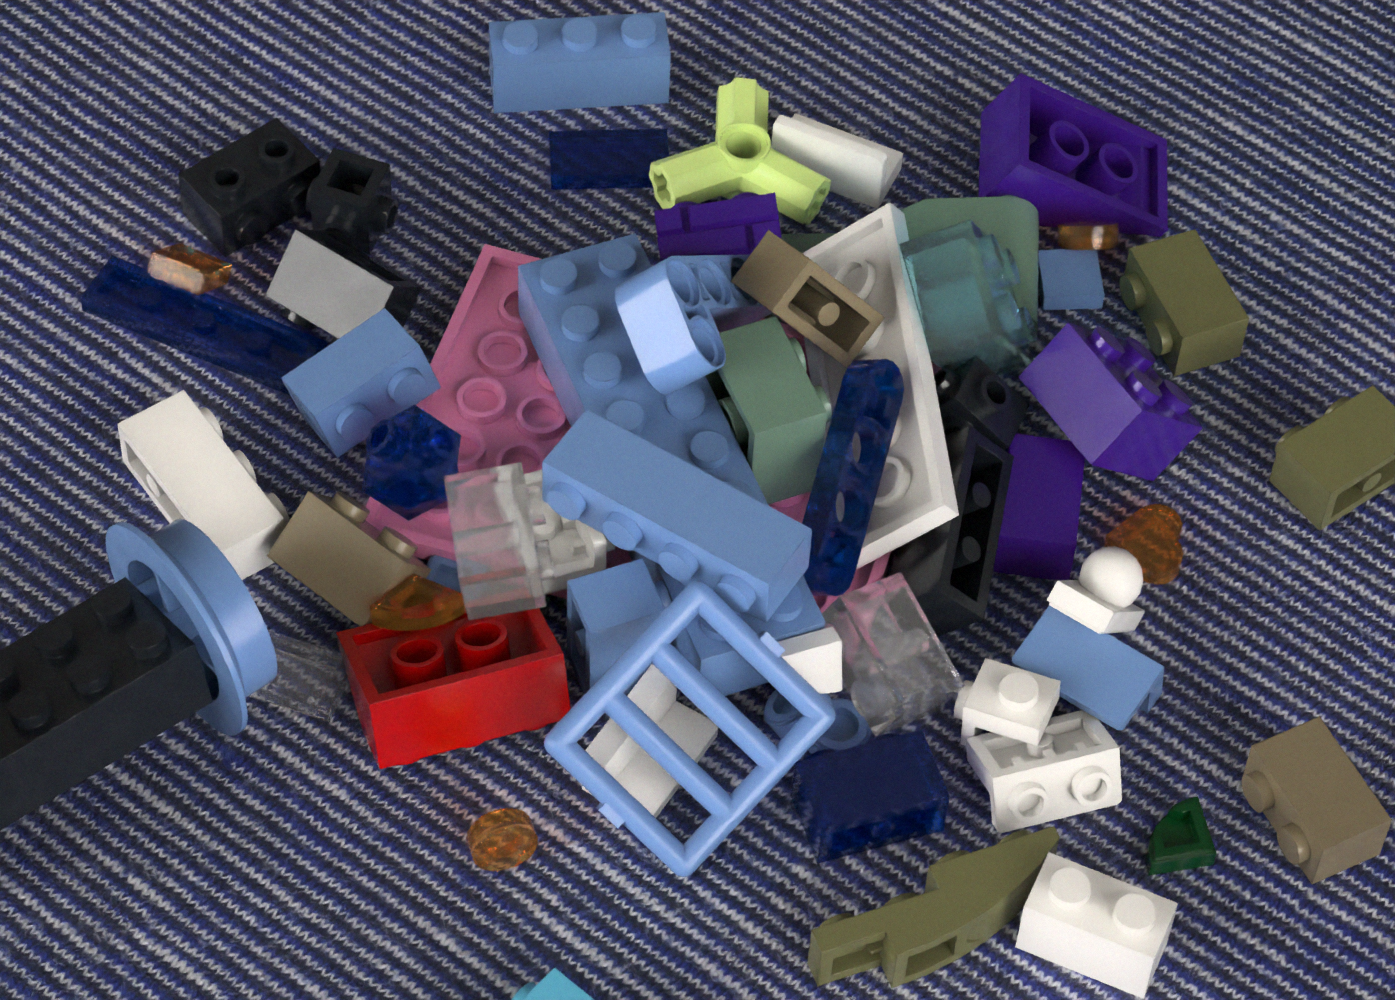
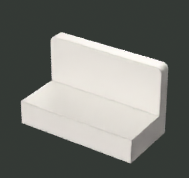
[771,113,903,209]
[582,664,718,818]

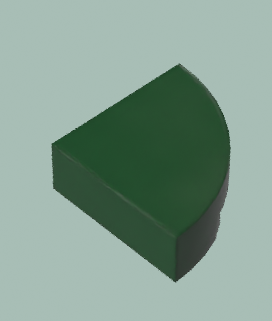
[1146,796,1216,876]

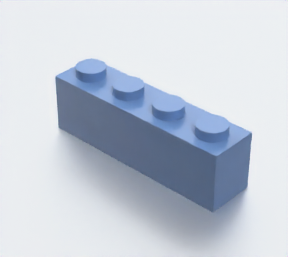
[542,409,812,623]

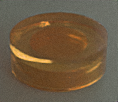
[1058,221,1119,250]
[466,808,538,871]

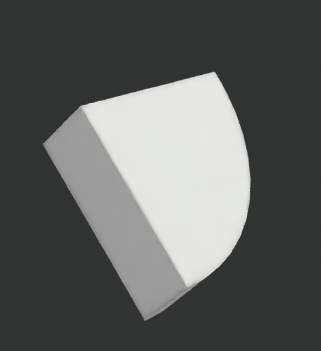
[778,626,842,694]

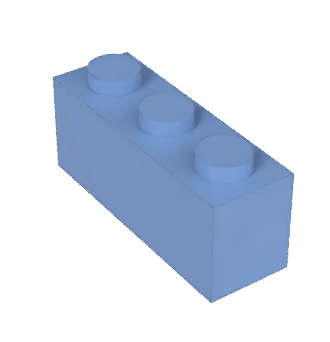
[489,12,671,113]

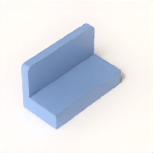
[1012,605,1164,731]

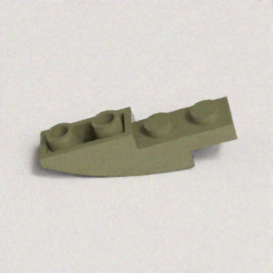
[807,826,1060,988]

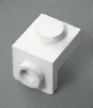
[954,658,1061,746]

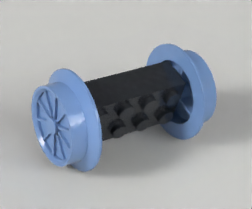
[0,519,277,831]

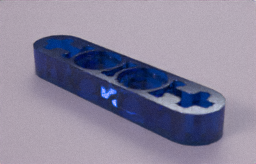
[802,358,904,596]

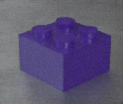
[1018,322,1203,481]

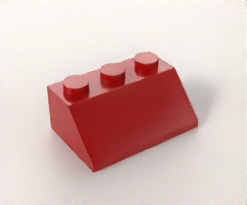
[336,583,571,769]

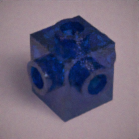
[362,405,461,521]

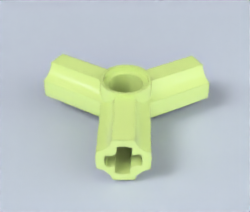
[649,77,831,225]

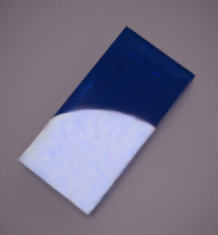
[549,129,669,190]

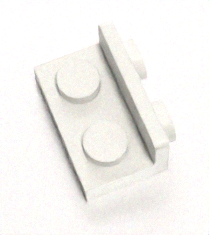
[966,710,1122,833]

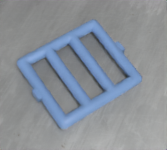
[544,581,836,877]

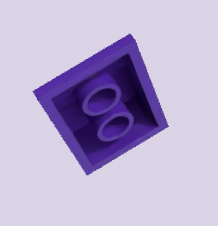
[978,73,1168,237]

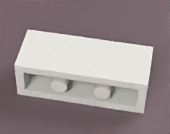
[117,390,289,580]

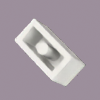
[1015,852,1178,999]

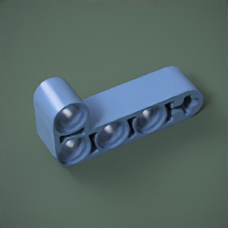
[615,255,772,395]

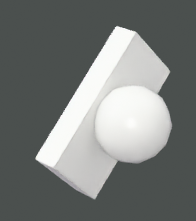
[1047,546,1145,634]

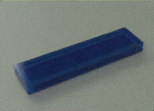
[80,255,327,396]

